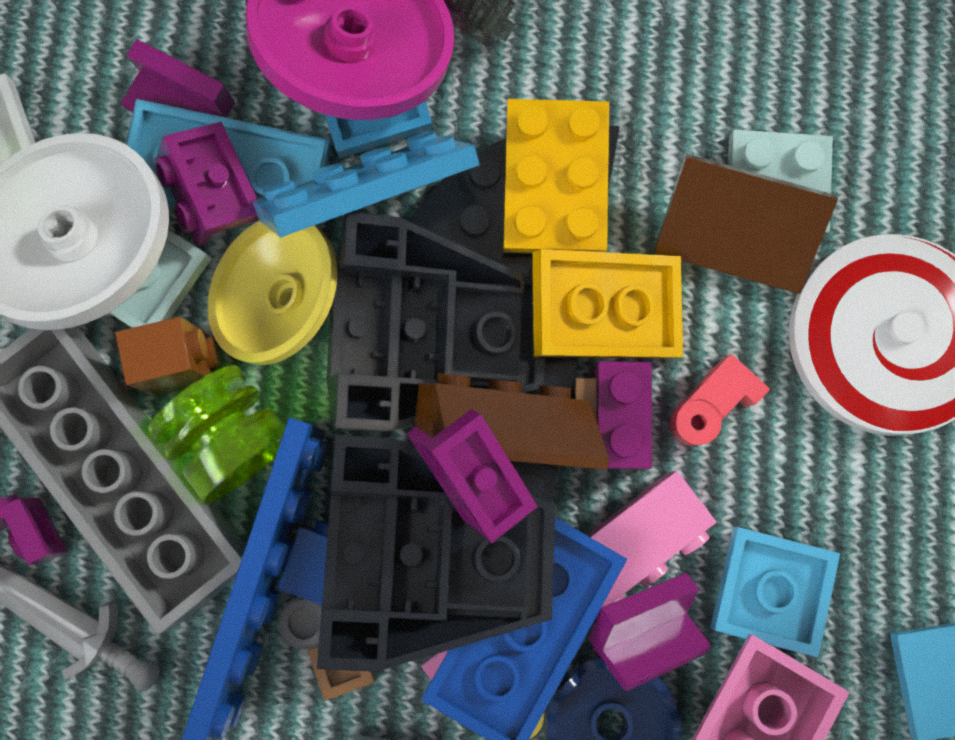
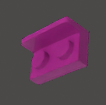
[154,121,259,247]

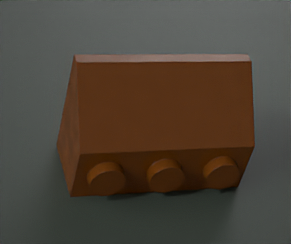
[412,373,609,470]

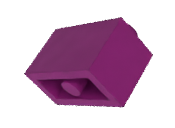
[591,361,652,470]

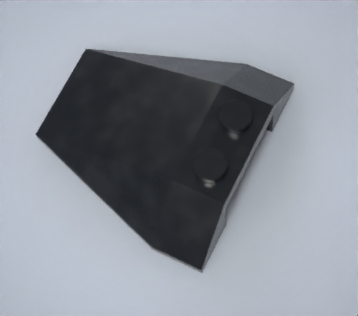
[326,212,545,432]
[317,435,555,672]

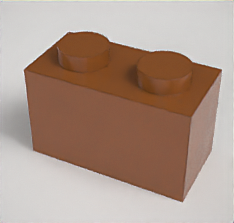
[115,317,221,396]

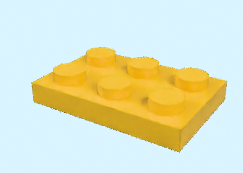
[503,99,609,253]
[532,249,683,359]

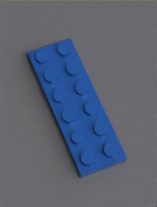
[182,418,329,740]

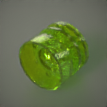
[147,365,286,505]

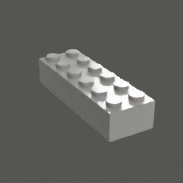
[0,326,247,635]

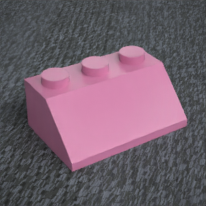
[692,633,850,740]

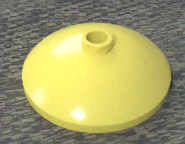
[208,221,337,365]

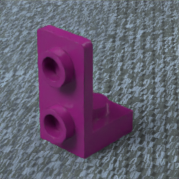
[0,494,68,565]

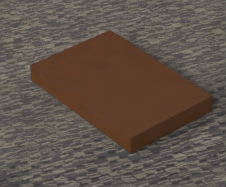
[654,154,838,294]

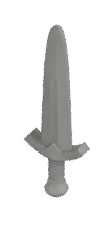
[0,564,159,691]

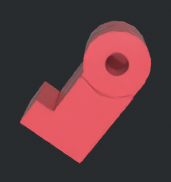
[669,354,770,446]

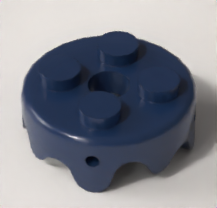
[545,656,683,740]

